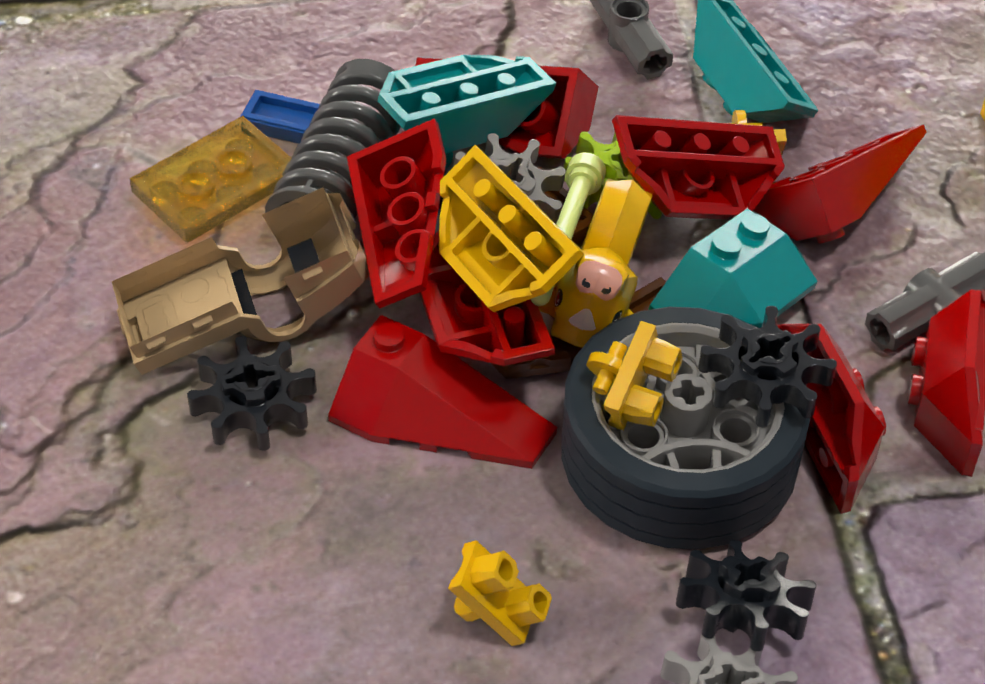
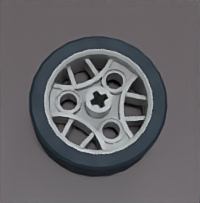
[561,307,810,549]

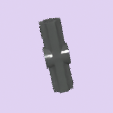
[590,0,673,80]
[865,252,985,351]

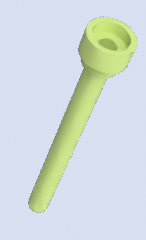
[530,153,606,306]

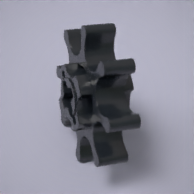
[698,306,837,428]
[187,336,317,451]
[675,540,817,652]

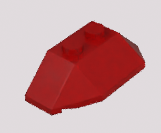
[612,115,785,220]
[419,230,555,366]
[907,289,985,477]
[776,323,886,514]

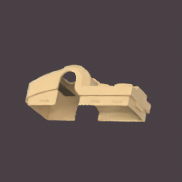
[112,187,370,375]

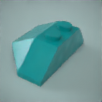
[693,0,819,123]
[378,54,556,153]
[648,208,818,328]

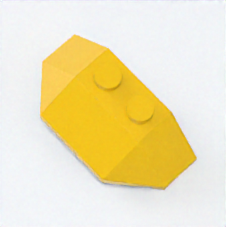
[439,145,584,312]

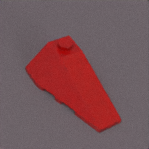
[415,57,599,159]
[346,118,446,309]
[754,124,927,244]
[328,315,557,469]

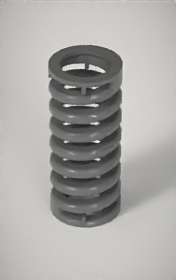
[265,59,401,220]

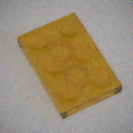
[129,115,292,243]

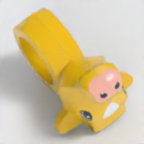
[538,178,652,348]

